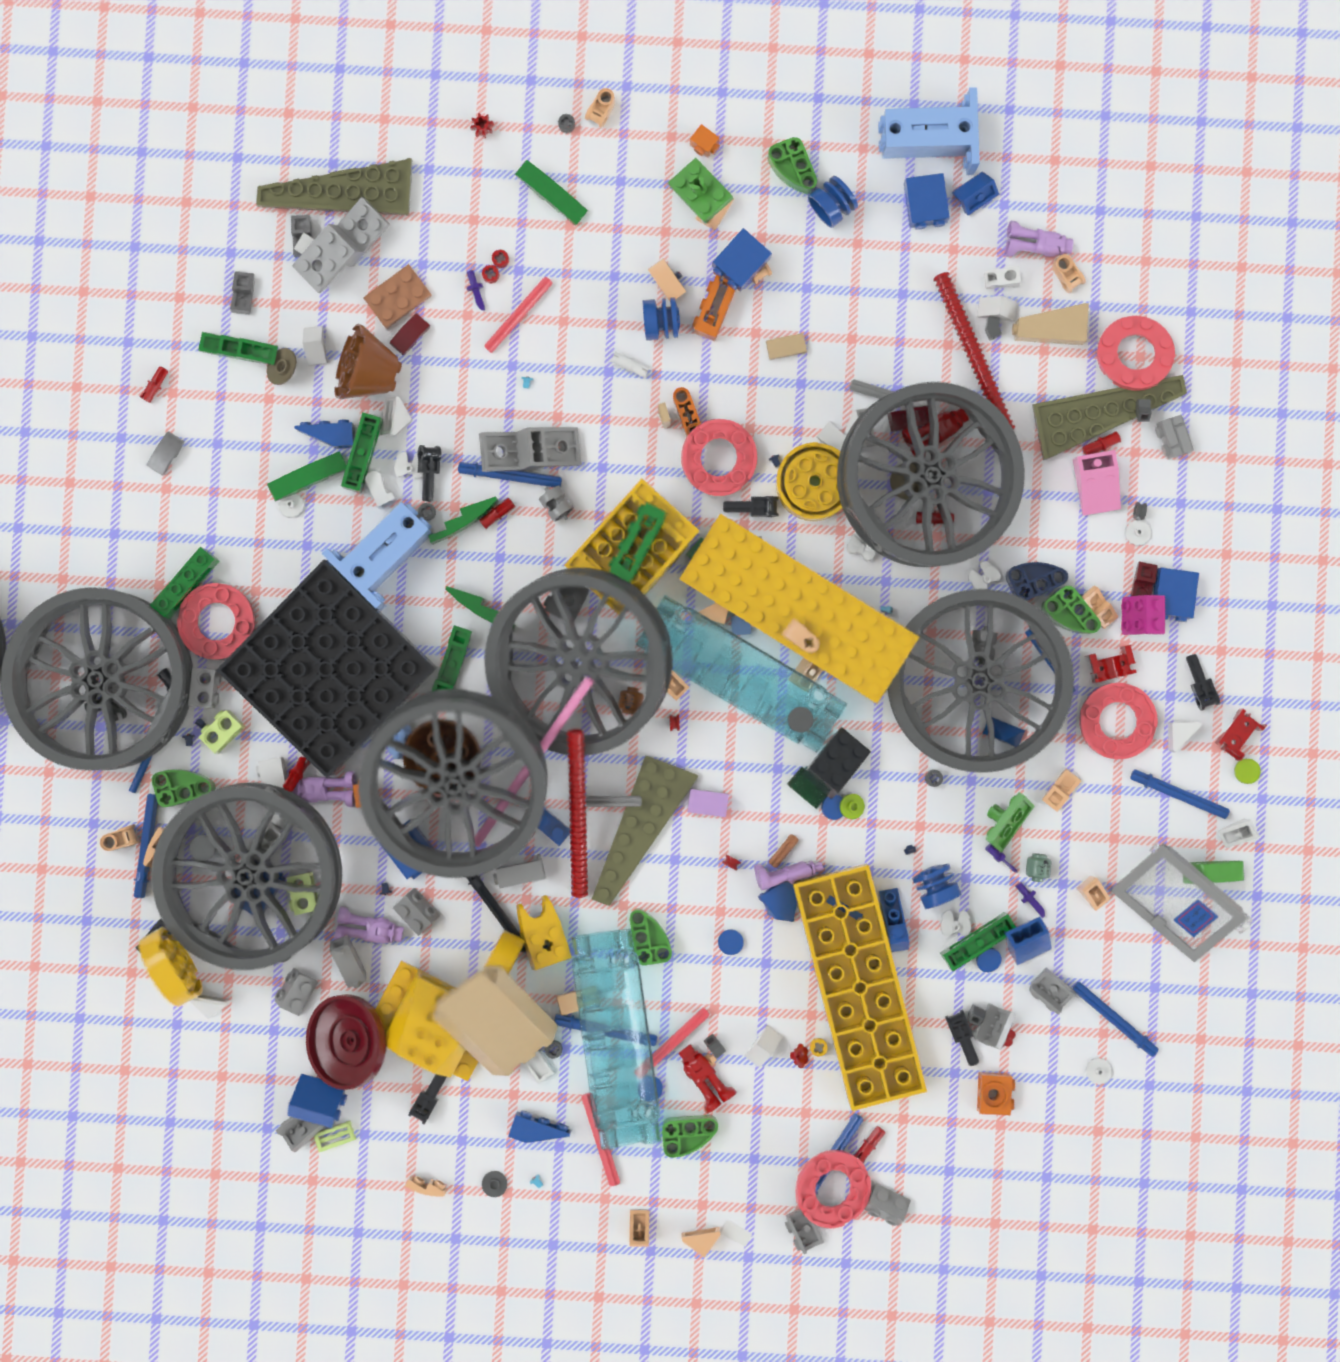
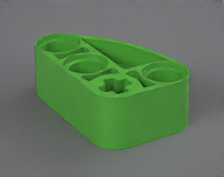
[767,137,817,195]
[1041,586,1101,634]
[151,769,216,807]
[1183,861,1244,883]
[629,908,672,966]
[662,1115,718,1158]

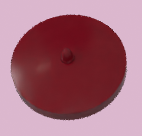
[306,994,386,1090]

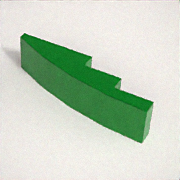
[514,159,588,225]
[198,332,278,365]
[267,451,347,502]
[428,496,499,545]
[445,586,516,632]

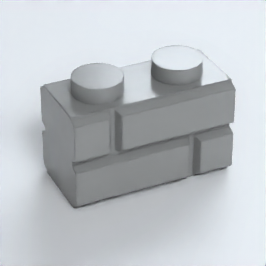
[1155,414,1194,460]

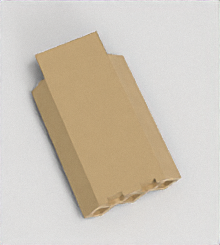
[433,966,558,1076]

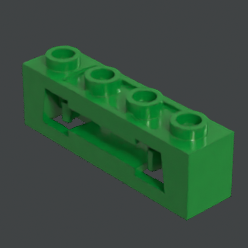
[341,412,383,494]
[608,502,668,583]
[150,547,220,619]
[940,912,1016,972]

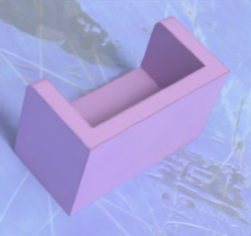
[687,789,729,817]

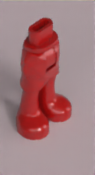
[901,408,969,458]
[678,1044,737,1114]

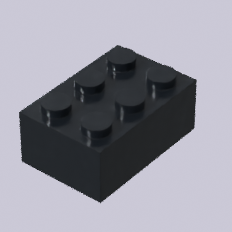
[802,727,871,799]

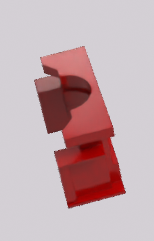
[1085,644,1137,683]
[1214,709,1267,761]

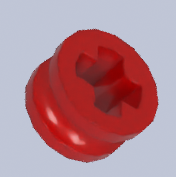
[492,249,509,268]
[482,265,500,284]
[670,714,680,731]
[722,854,741,871]

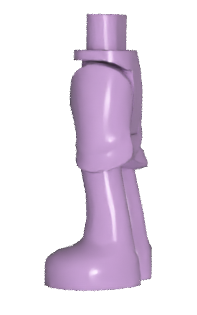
[1005,221,1073,257]
[292,771,357,807]
[754,860,824,890]
[334,906,404,943]

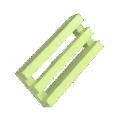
[314,1120,357,1152]

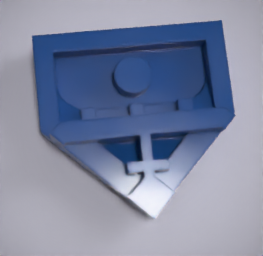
[757,881,797,922]

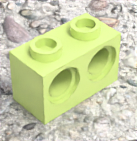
[198,710,246,754]
[287,872,318,915]

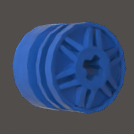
[808,175,858,228]
[642,297,680,341]
[912,863,962,909]

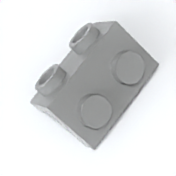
[393,888,440,936]
[275,968,318,1016]
[1029,968,1076,1015]
[974,1003,1016,1050]
[276,1117,324,1153]
[864,1183,911,1226]
[785,1209,824,1255]

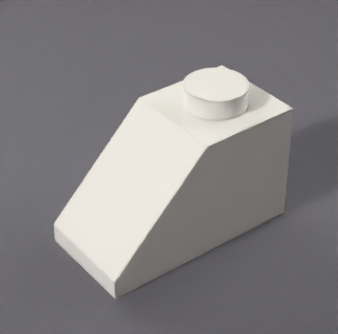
[256,757,288,788]

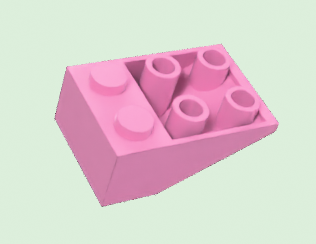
[1073,450,1121,516]

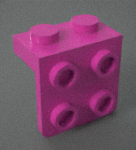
[1121,595,1165,635]

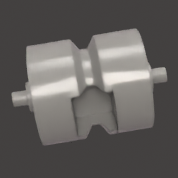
[539,485,574,522]
[972,626,998,664]

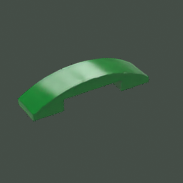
[431,625,473,692]

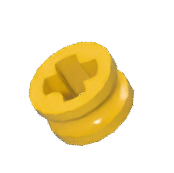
[810,1038,828,1057]

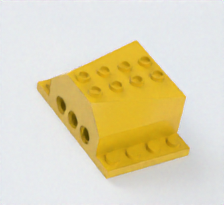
[564,478,700,615]
[375,960,478,1082]

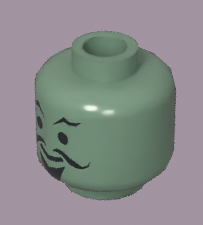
[1026,853,1052,882]

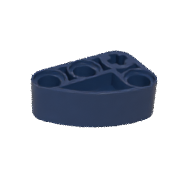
[1005,562,1069,601]

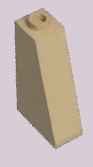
[1012,303,1089,345]

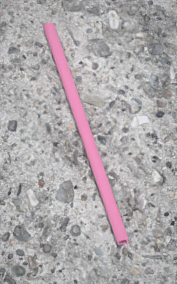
[475,676,594,847]

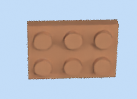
[363,264,432,330]

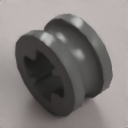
[558,114,575,134]
[1133,501,1147,520]
[418,503,436,521]
[925,770,943,787]
[545,1040,563,1059]

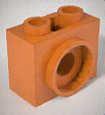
[977,1072,1015,1116]

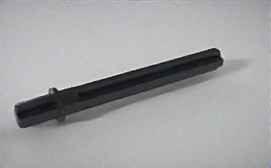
[466,875,526,952]

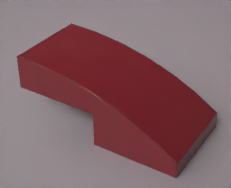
[389,313,430,356]
[887,405,929,432]
[1131,561,1158,596]

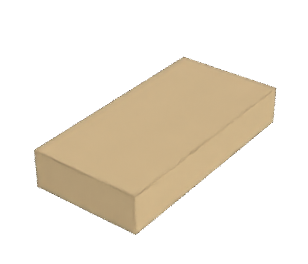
[766,333,807,360]
[658,402,671,429]

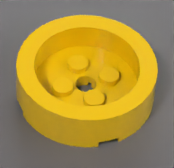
[776,442,842,521]
[139,927,203,1007]
[482,930,525,974]

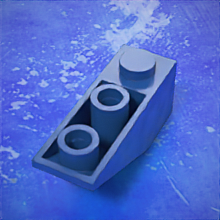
[294,419,355,449]
[879,888,910,953]
[508,1110,571,1143]

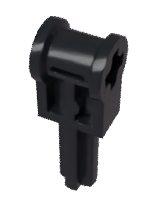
[417,445,442,502]
[723,496,779,517]
[1186,654,1220,711]
[945,1009,979,1066]
[408,1074,447,1125]

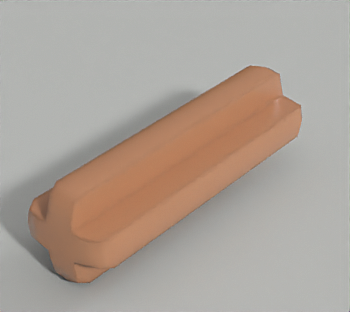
[769,834,799,868]

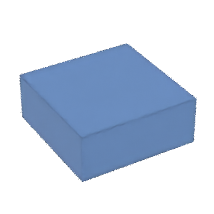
[731,616,751,635]

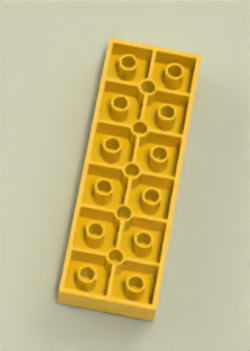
[679,513,919,704]
[793,863,927,1111]

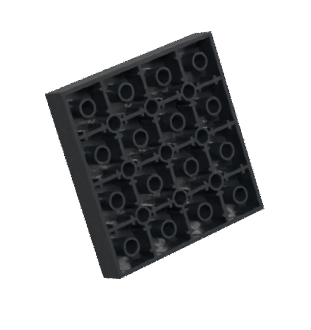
[216,559,438,779]

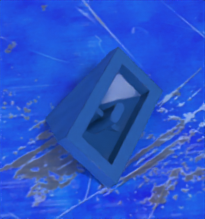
[982,717,1025,747]

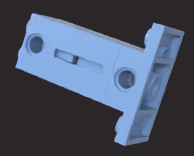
[878,87,980,175]
[321,502,433,611]

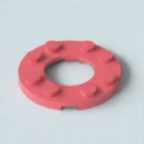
[1097,316,1175,391]
[681,419,757,496]
[177,583,255,660]
[1079,683,1158,759]
[795,1150,871,1228]

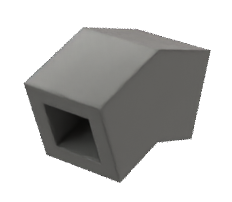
[985,316,1002,341]
[1136,399,1152,422]
[968,1004,985,1026]
[704,1034,726,1059]

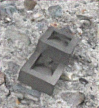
[291,215,313,257]
[230,271,254,315]
[146,431,185,475]

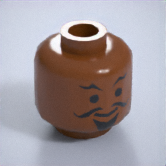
[618,687,644,715]

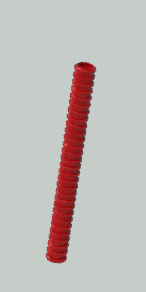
[933,272,1015,430]
[567,729,588,898]

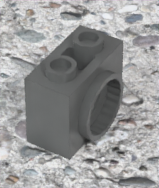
[543,587,590,621]

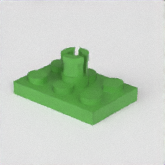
[668,157,734,224]
[985,792,1035,852]

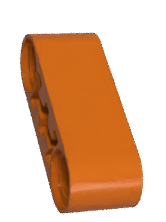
[673,387,701,437]

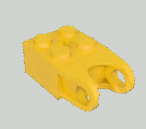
[516,895,572,970]

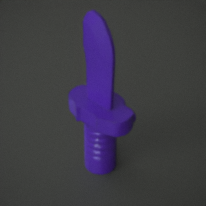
[466,270,485,311]
[985,844,1018,873]
[1015,882,1045,918]

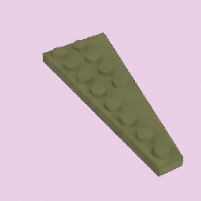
[256,158,413,216]
[1032,375,1187,460]
[592,755,698,906]

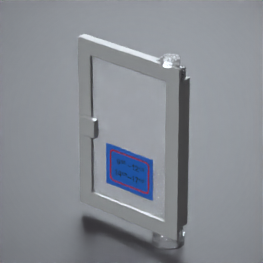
[1111,842,1253,962]

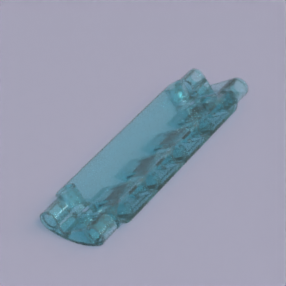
[636,595,848,753]
[572,929,661,1150]

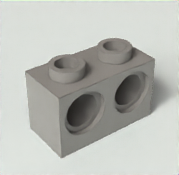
[188,667,222,708]

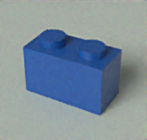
[538,807,571,846]

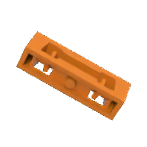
[692,273,736,341]

